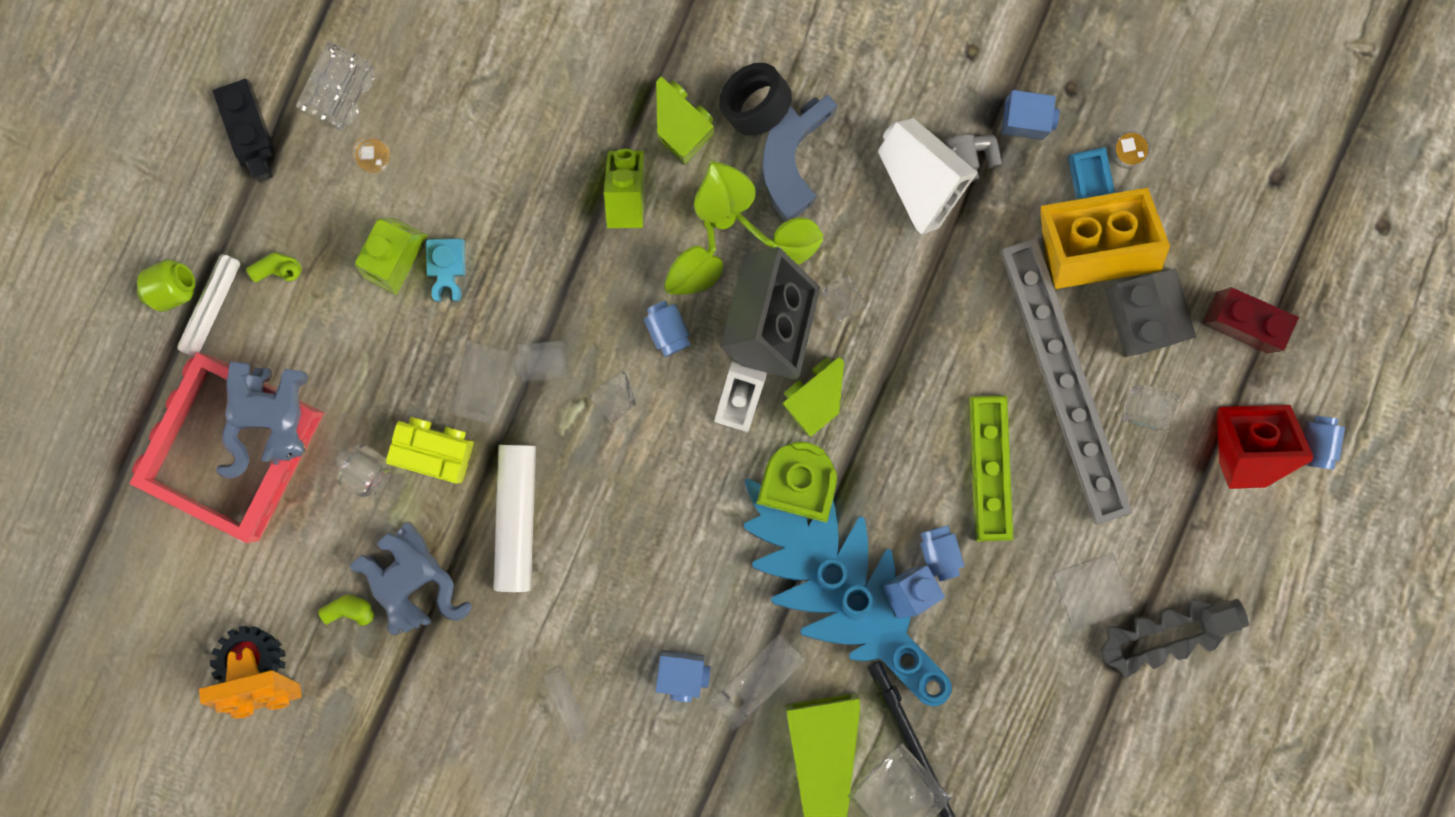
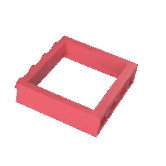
[129,352,324,543]

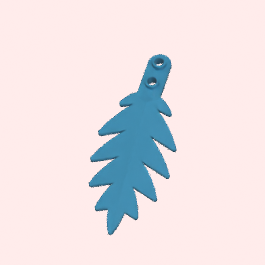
[744,479,952,707]

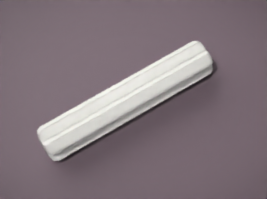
[177,254,240,356]

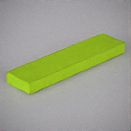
[969,396,1013,542]

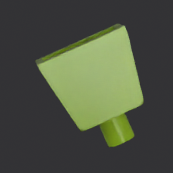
[355,218,428,295]

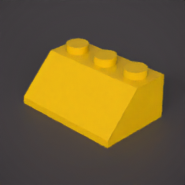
[1040,187,1170,289]

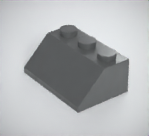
[720,246,821,379]

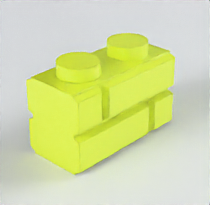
[386,416,474,484]

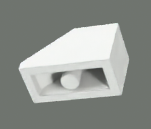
[714,359,767,432]

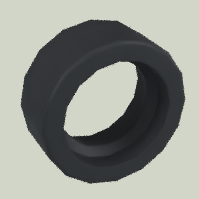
[719,63,792,136]

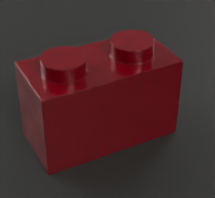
[1202,287,1299,354]

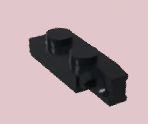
[212,79,274,182]

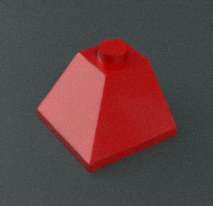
[1217,405,1314,489]

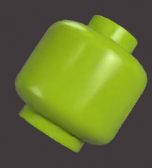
[137,259,195,312]

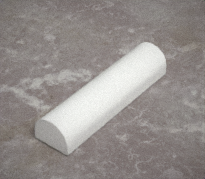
[493,445,536,592]

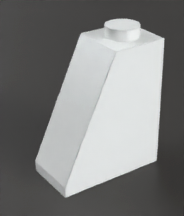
[878,118,978,235]

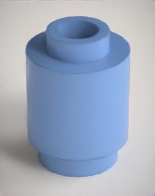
[643,301,691,357]
[1304,415,1345,470]
[920,525,965,581]

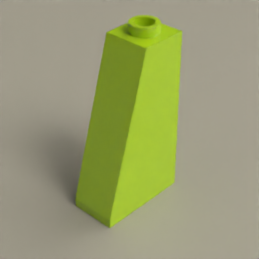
[785,692,861,817]

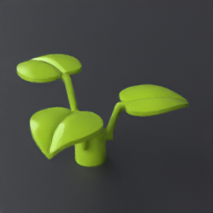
[664,161,824,295]

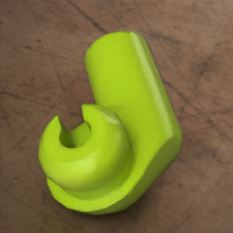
[246,252,302,283]

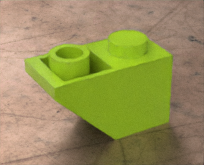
[656,76,714,165]
[604,148,645,228]
[782,356,844,437]

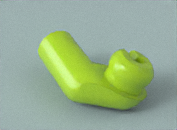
[318,594,375,626]

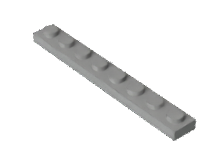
[1000,238,1132,524]

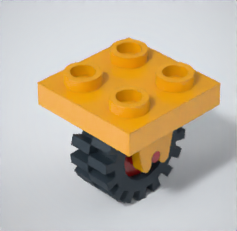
[199,626,302,719]

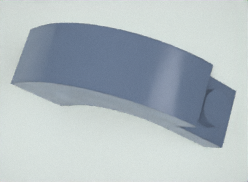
[762,94,837,222]

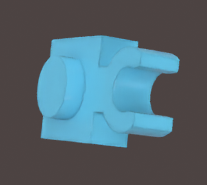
[426,239,466,302]

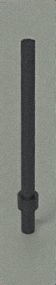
[867,660,956,817]

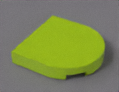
[756,442,837,523]

